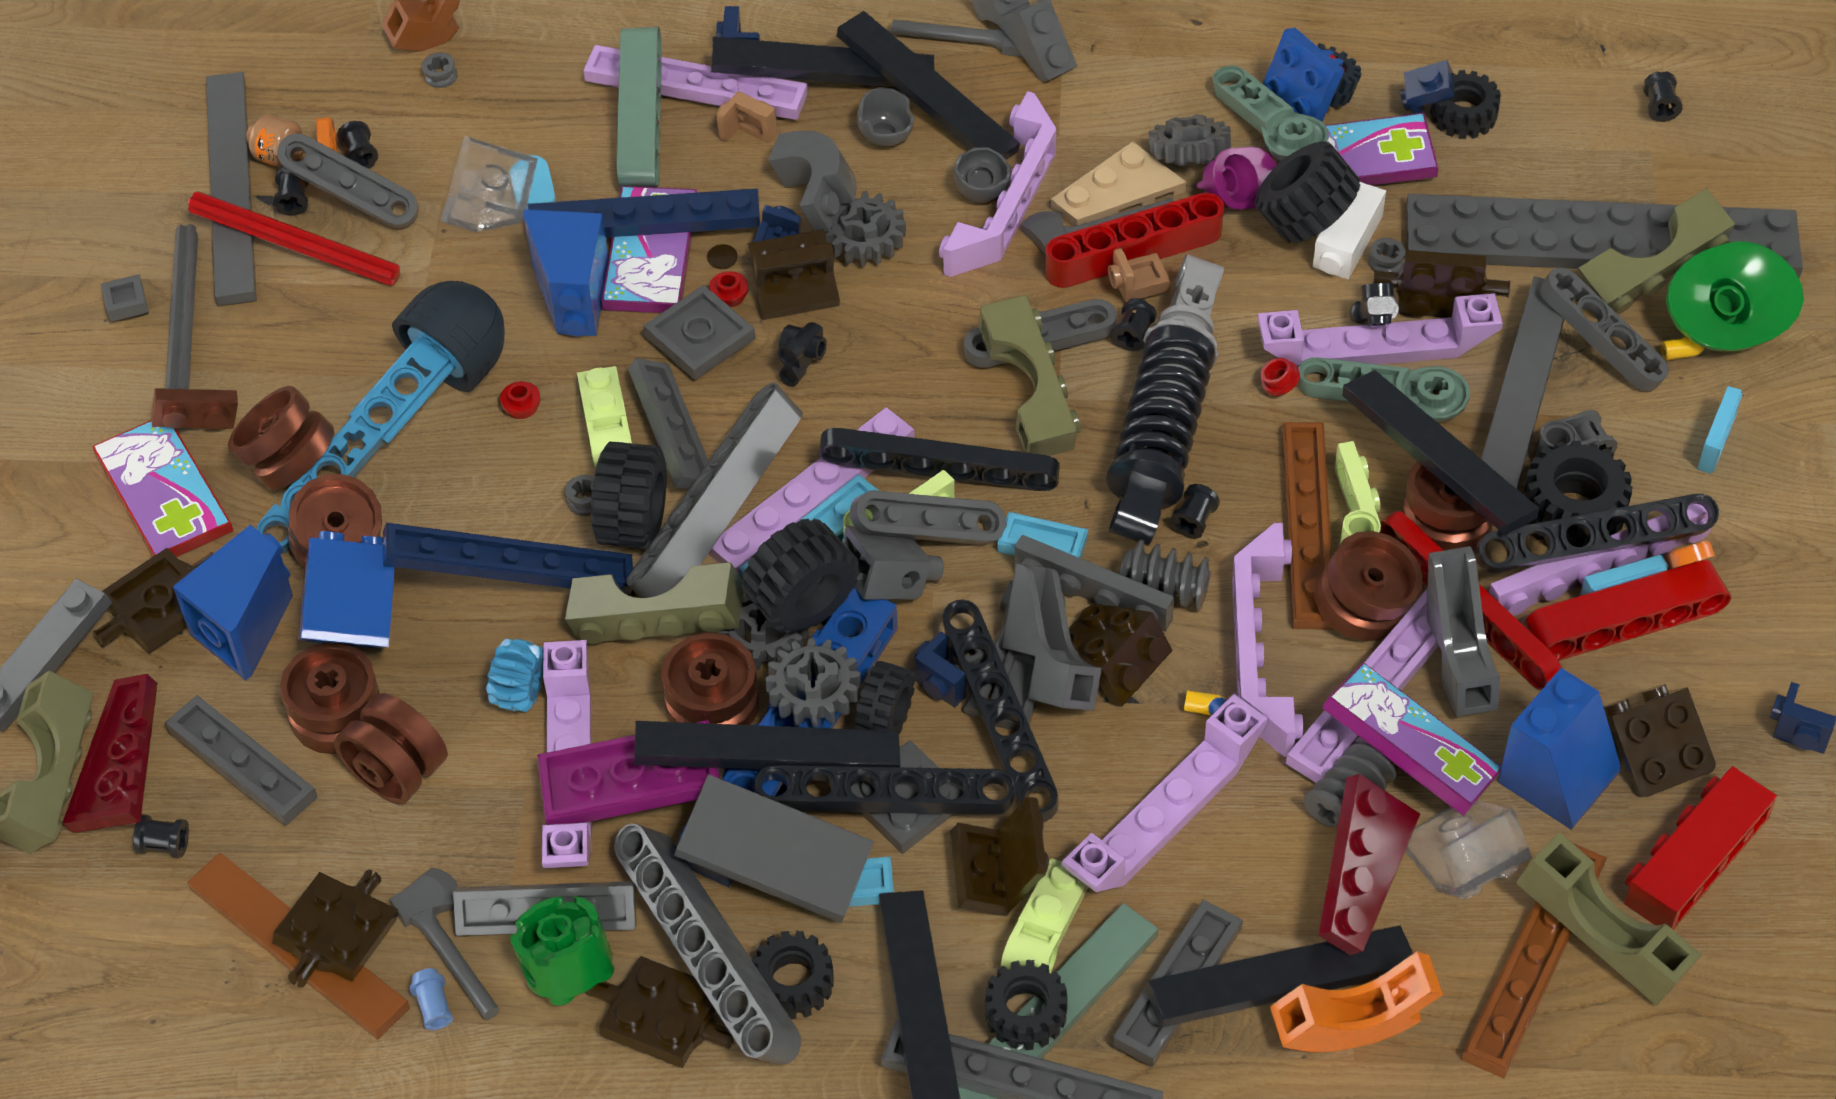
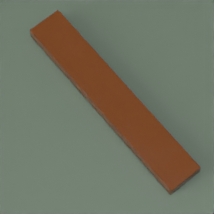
[1282,422,1335,630]
[1461,843,1607,1079]
[187,853,410,1040]

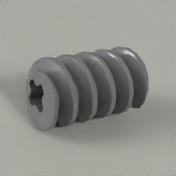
[1119,539,1211,611]
[1304,737,1397,827]

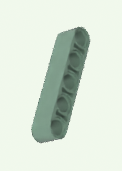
[617,26,662,189]

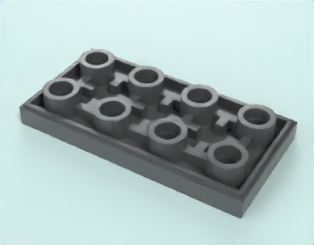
[674,774,874,923]

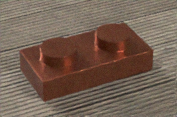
[151,388,238,429]

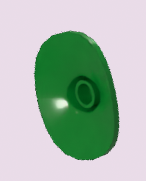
[1666,241,1804,352]

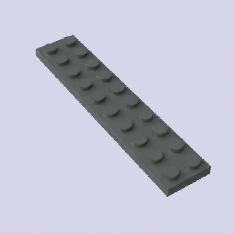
[1406,194,1803,279]

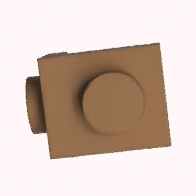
[716,91,777,143]
[1108,248,1170,302]

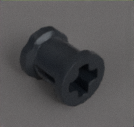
[1643,72,1683,122]
[337,121,378,169]
[273,167,309,216]
[1112,298,1157,351]
[1170,484,1220,539]
[133,814,189,858]

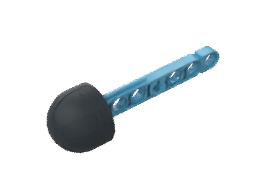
[257,281,505,554]

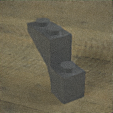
[971,0,1077,81]
[1427,546,1500,717]
[1002,563,1102,711]

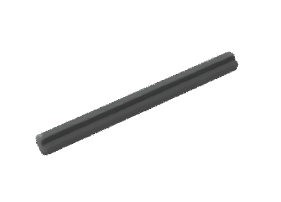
[165,224,198,389]

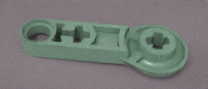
[1213,65,1329,161]
[1298,357,1470,423]

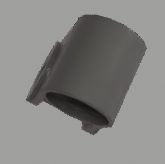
[1533,410,1618,459]

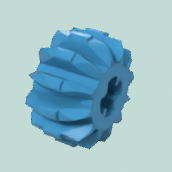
[486,638,543,712]

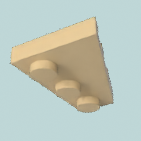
[1051,141,1186,226]

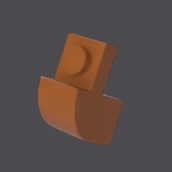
[382,0,460,51]

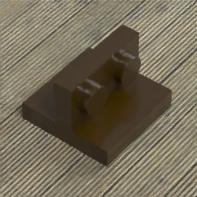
[747,229,840,320]

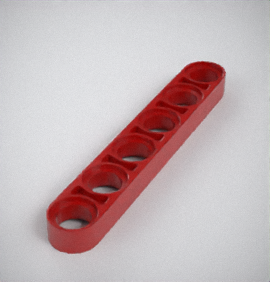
[1380,511,1562,690]

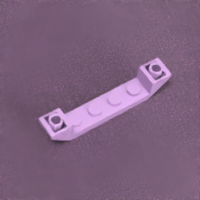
[939,91,1056,277]
[1257,293,1503,368]
[1232,523,1303,757]
[542,640,592,868]
[1062,694,1268,892]

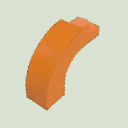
[1270,951,1443,1052]

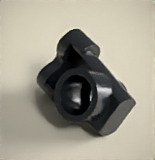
[1349,283,1399,326]
[777,322,827,386]

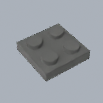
[643,285,755,380]
[851,740,963,854]

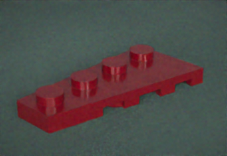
[62,674,158,833]
[1318,774,1420,955]

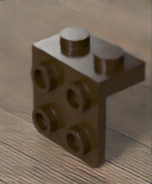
[1069,603,1173,707]
[1603,684,1716,797]
[950,797,1049,916]

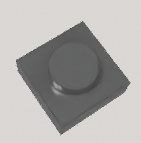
[101,274,149,322]

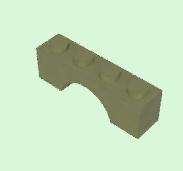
[1576,188,1735,315]
[978,295,1081,456]
[565,562,744,644]
[0,670,93,854]
[1516,832,1702,1006]

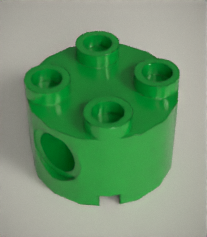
[510,896,615,1006]

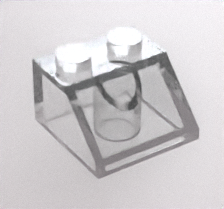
[440,136,538,232]
[1405,800,1532,899]

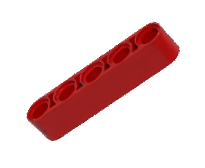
[1045,193,1224,288]
[1524,560,1732,661]

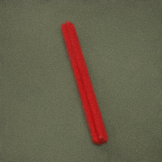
[188,191,400,286]

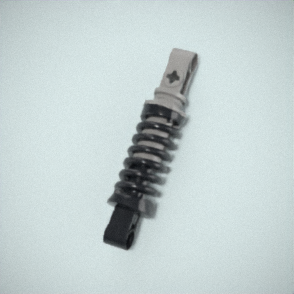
[1106,254,1224,546]

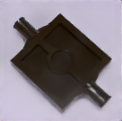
[1373,250,1510,318]
[93,548,214,653]
[272,870,398,987]
[588,956,735,1068]

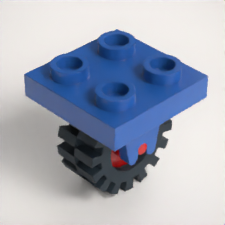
[1263,27,1362,122]

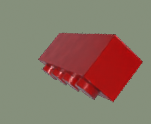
[1624,766,1777,930]

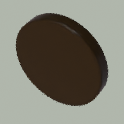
[707,244,738,269]

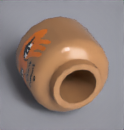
[246,113,303,167]

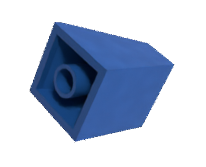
[523,209,609,336]
[173,525,293,681]
[297,531,395,649]
[1498,668,1621,830]

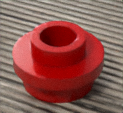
[709,271,748,308]
[1261,358,1300,396]
[500,381,541,419]

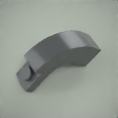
[768,131,857,232]

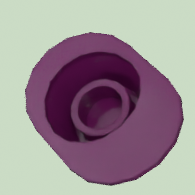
[1197,147,1277,210]

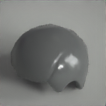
[857,87,915,146]
[953,147,1011,203]

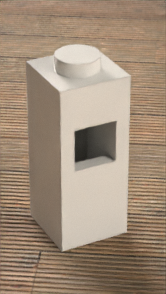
[1313,182,1386,280]

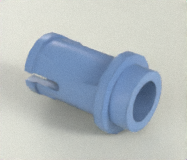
[409,968,453,1030]

